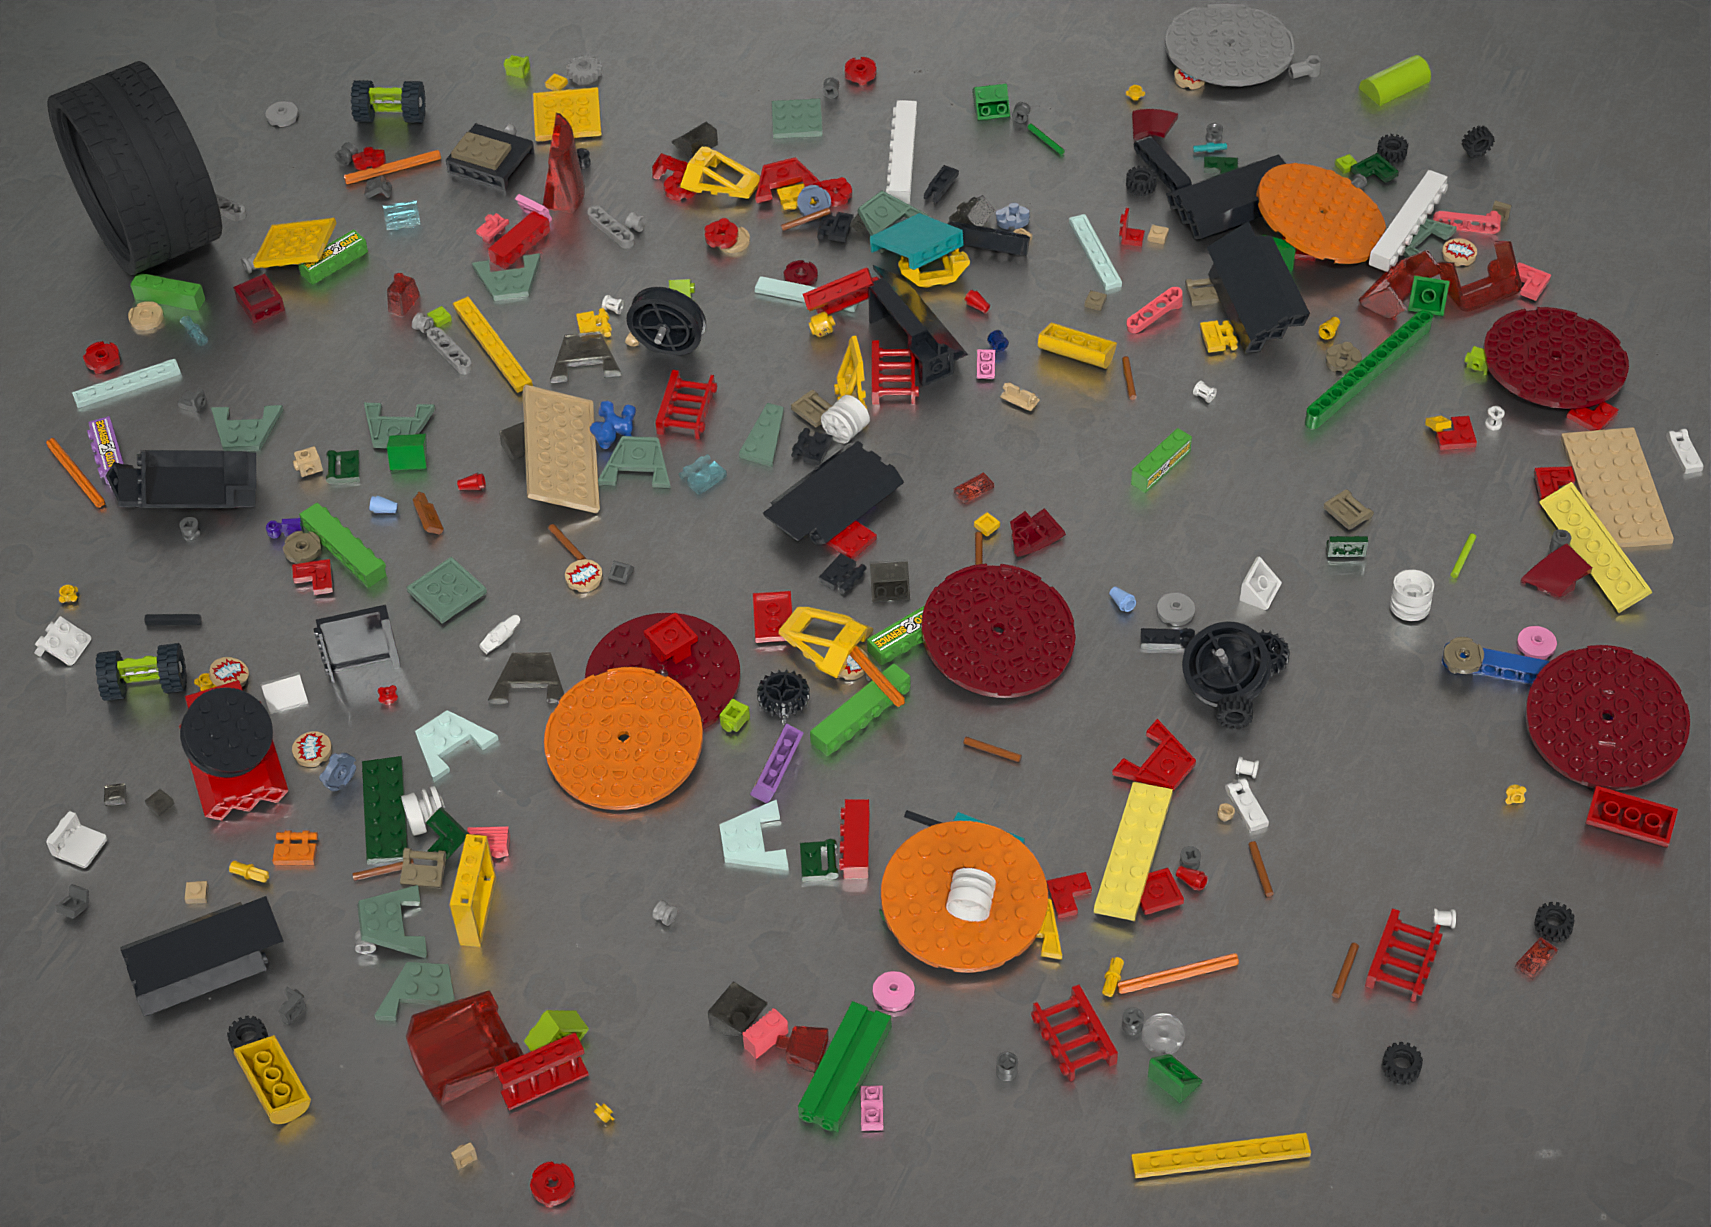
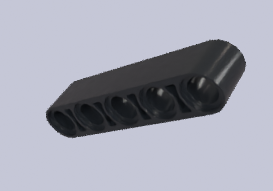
[1133,136,1192,191]
[948,221,1030,255]

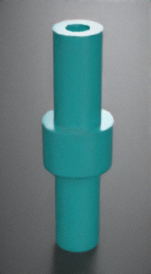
[1193,142,1227,153]

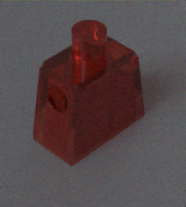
[387,273,420,317]
[776,1026,829,1073]

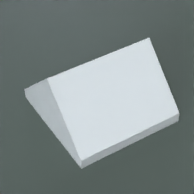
[1240,556,1282,610]
[261,672,308,714]

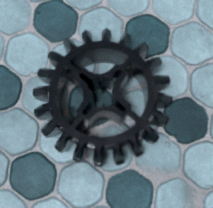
[1255,629,1290,678]
[757,669,810,718]

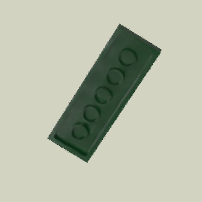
[362,756,408,864]

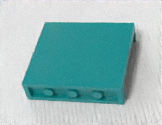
[870,213,963,270]

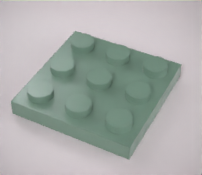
[772,98,823,139]
[406,557,487,623]

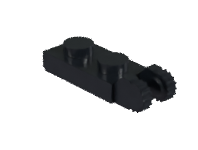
[924,165,959,203]
[1141,628,1195,649]

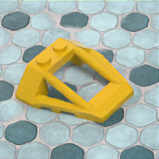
[680,146,760,199]
[898,248,970,288]
[834,336,867,409]
[779,607,874,678]

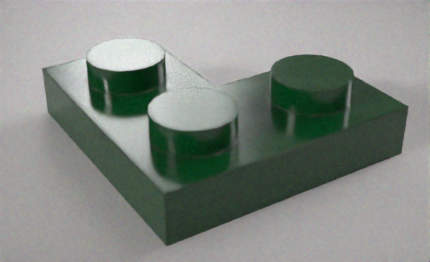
[1350,153,1399,183]
[1204,156,1238,173]
[426,807,469,861]

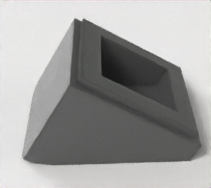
[608,561,634,583]

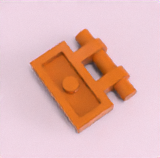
[272,830,318,865]

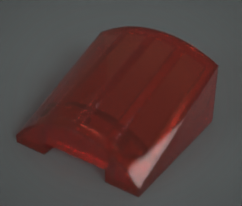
[542,113,585,213]
[406,990,524,1106]

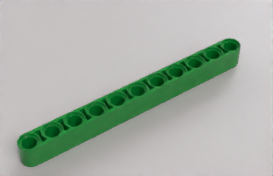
[1305,310,1433,429]

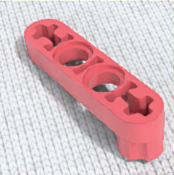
[1433,211,1501,234]
[1126,287,1183,334]

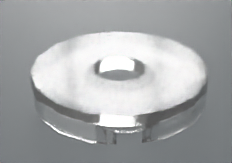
[1142,1013,1185,1055]

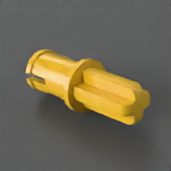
[229,860,269,883]
[1102,957,1124,997]

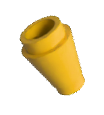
[1319,317,1340,340]

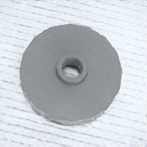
[265,101,299,127]
[1157,592,1195,626]

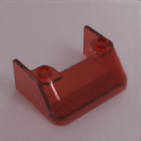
[1437,241,1522,311]
[1358,249,1443,319]

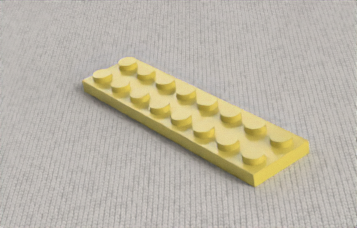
[1539,482,1652,613]
[1094,782,1173,921]

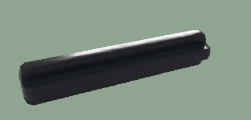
[144,614,202,625]

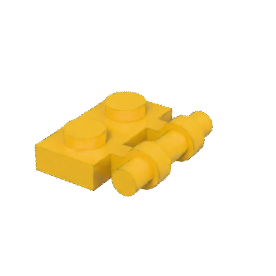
[777,184,817,211]
[576,308,612,343]
[1200,320,1238,353]

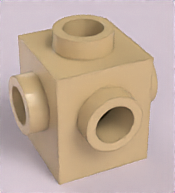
[293,446,323,477]

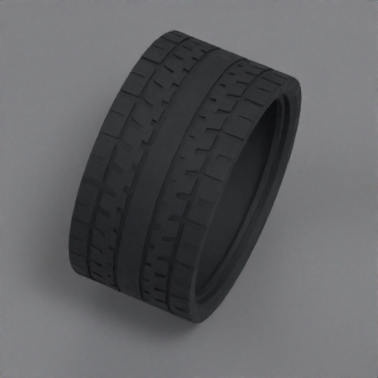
[47,61,222,275]

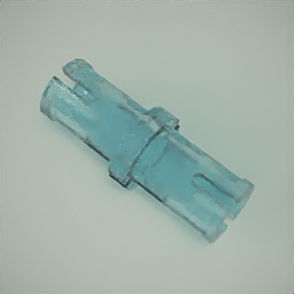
[180,316,208,346]

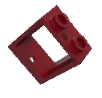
[233,274,285,324]

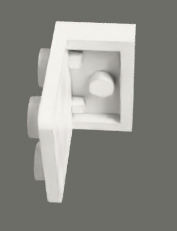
[34,616,91,666]
[46,811,107,868]

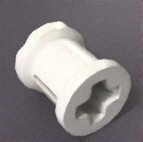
[602,295,625,314]
[1193,380,1217,403]
[1485,406,1505,431]
[1236,757,1259,778]
[1432,908,1456,928]

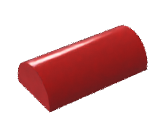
[1585,785,1678,848]

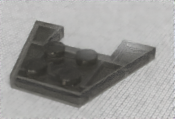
[550,331,622,383]
[488,652,564,704]

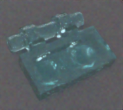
[383,201,421,231]
[679,454,727,495]

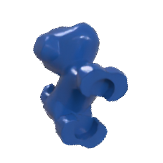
[590,401,636,449]

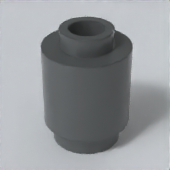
[1549,530,1572,553]

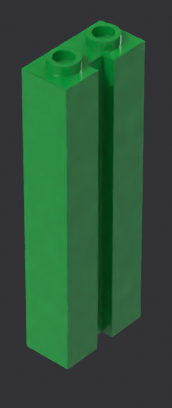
[798,1001,892,1132]

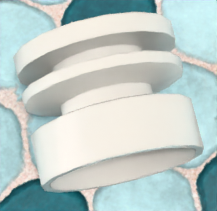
[821,395,870,444]
[1390,569,1434,621]
[401,786,446,837]
[946,868,996,922]

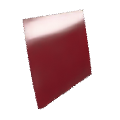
[1132,109,1178,140]
[1010,508,1066,557]
[1520,544,1593,599]

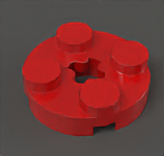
[845,57,877,85]
[352,147,386,170]
[664,171,697,201]
[820,177,852,207]
[705,218,739,249]
[83,341,120,374]
[530,1161,575,1207]

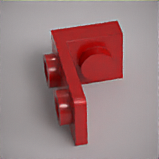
[652,153,688,180]
[1119,208,1145,247]

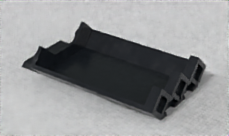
[1166,154,1286,240]
[1206,221,1310,353]
[763,441,905,545]
[120,896,283,1017]

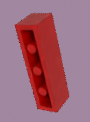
[488,210,550,269]
[839,799,870,879]

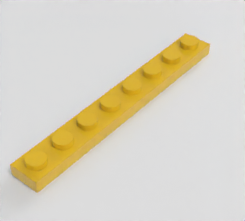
[453,296,533,393]
[1131,1133,1311,1178]

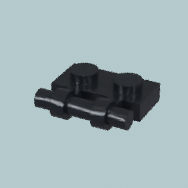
[817,212,854,242]
[791,428,833,466]
[819,553,867,594]

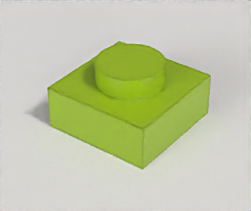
[1335,154,1358,174]
[427,306,452,327]

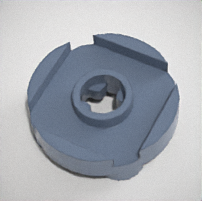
[797,185,831,219]
[996,203,1030,229]
[319,753,356,791]

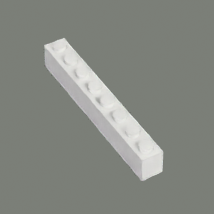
[886,100,917,204]
[1369,170,1448,272]

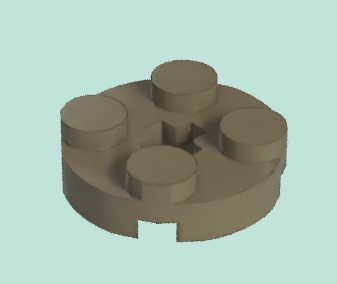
[1326,342,1362,374]
[283,531,322,564]
[1443,637,1484,674]

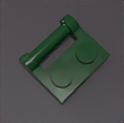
[326,450,360,484]
[800,839,839,882]

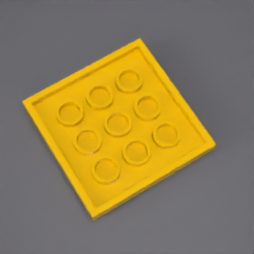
[533,87,602,141]
[253,218,337,268]

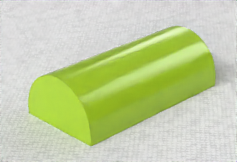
[1359,55,1431,106]

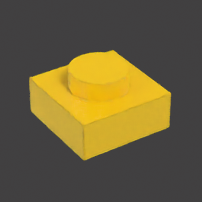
[545,73,568,91]
[1425,415,1451,432]
[974,512,1000,537]

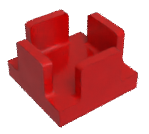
[644,612,698,664]

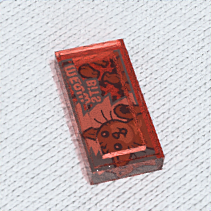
[954,472,994,504]
[1515,937,1558,979]

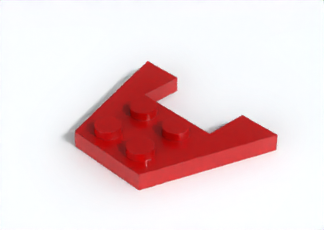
[755,157,822,203]
[1112,718,1196,791]

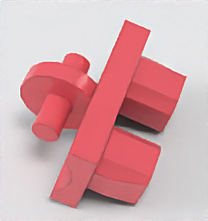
[476,213,509,244]

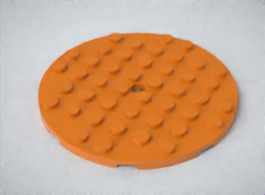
[1256,163,1386,264]
[544,667,703,810]
[881,821,1048,973]

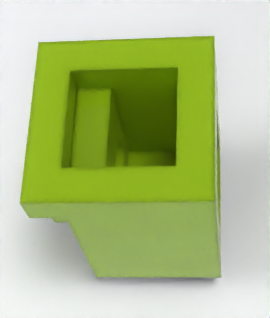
[504,55,530,79]
[1464,346,1489,375]
[720,699,750,732]

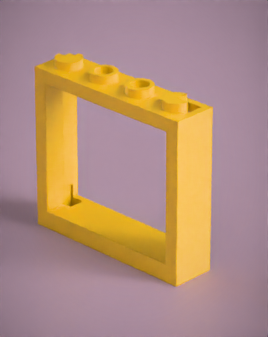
[450,834,496,947]

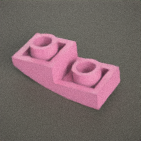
[977,349,995,379]
[861,1086,883,1131]

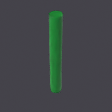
[1027,123,1065,155]

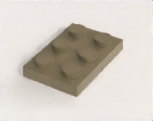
[451,132,511,170]

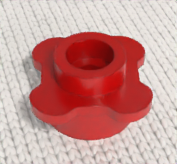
[377,685,398,705]

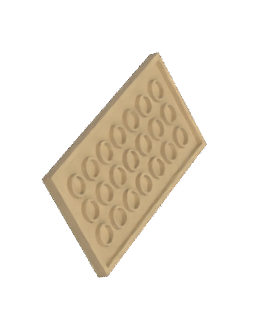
[523,385,600,513]
[1561,427,1674,548]

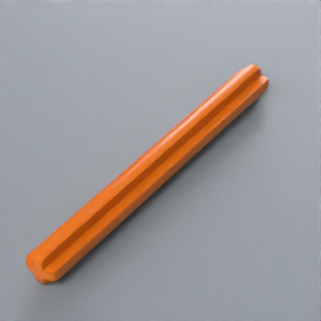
[344,150,441,185]
[46,438,105,508]
[849,645,905,707]
[1117,953,1239,994]

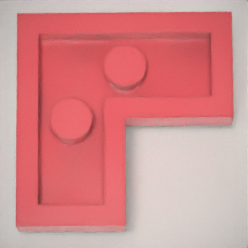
[1511,262,1551,301]

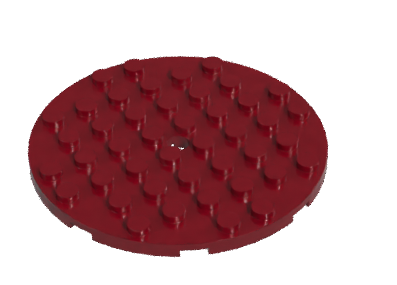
[1483,307,1629,409]
[921,563,1076,698]
[585,613,741,730]
[1525,645,1690,791]

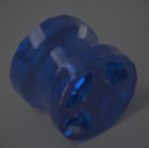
[987,330,1009,352]

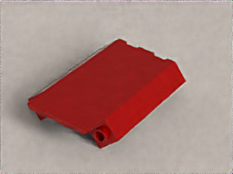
[179,680,289,821]

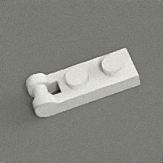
[1666,429,1704,474]
[1225,778,1269,832]

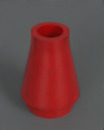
[964,290,991,314]
[457,472,486,491]
[1176,866,1208,891]

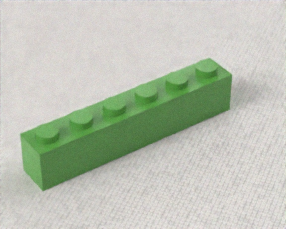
[299,503,387,588]
[810,663,911,756]

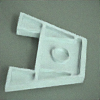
[415,710,499,782]
[719,799,789,870]

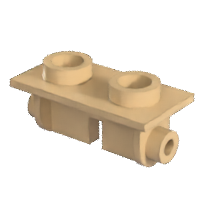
[1000,382,1040,412]

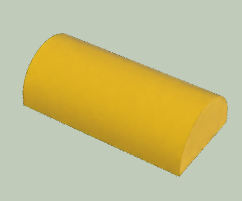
[1038,322,1117,369]
[234,1035,311,1124]

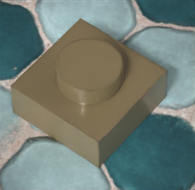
[1492,201,1512,222]
[1084,290,1107,311]

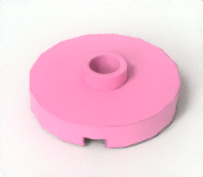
[1517,626,1557,660]
[872,971,915,1012]

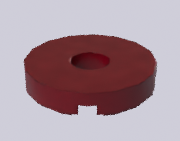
[783,260,818,286]

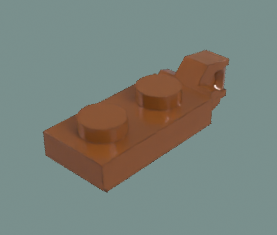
[413,492,444,535]

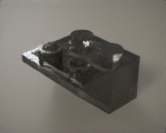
[672,121,718,159]
[947,195,995,227]
[499,422,525,460]
[869,560,910,602]
[707,981,768,1035]

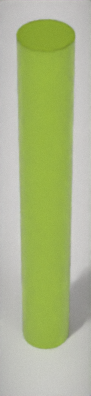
[1450,533,1476,578]

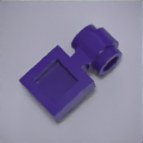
[266,518,304,539]

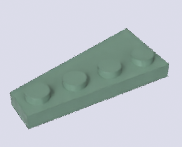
[739,403,784,467]

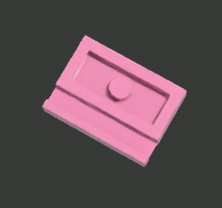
[515,194,552,223]

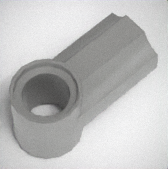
[1288,55,1321,79]

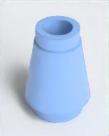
[369,495,398,514]
[1109,587,1136,612]

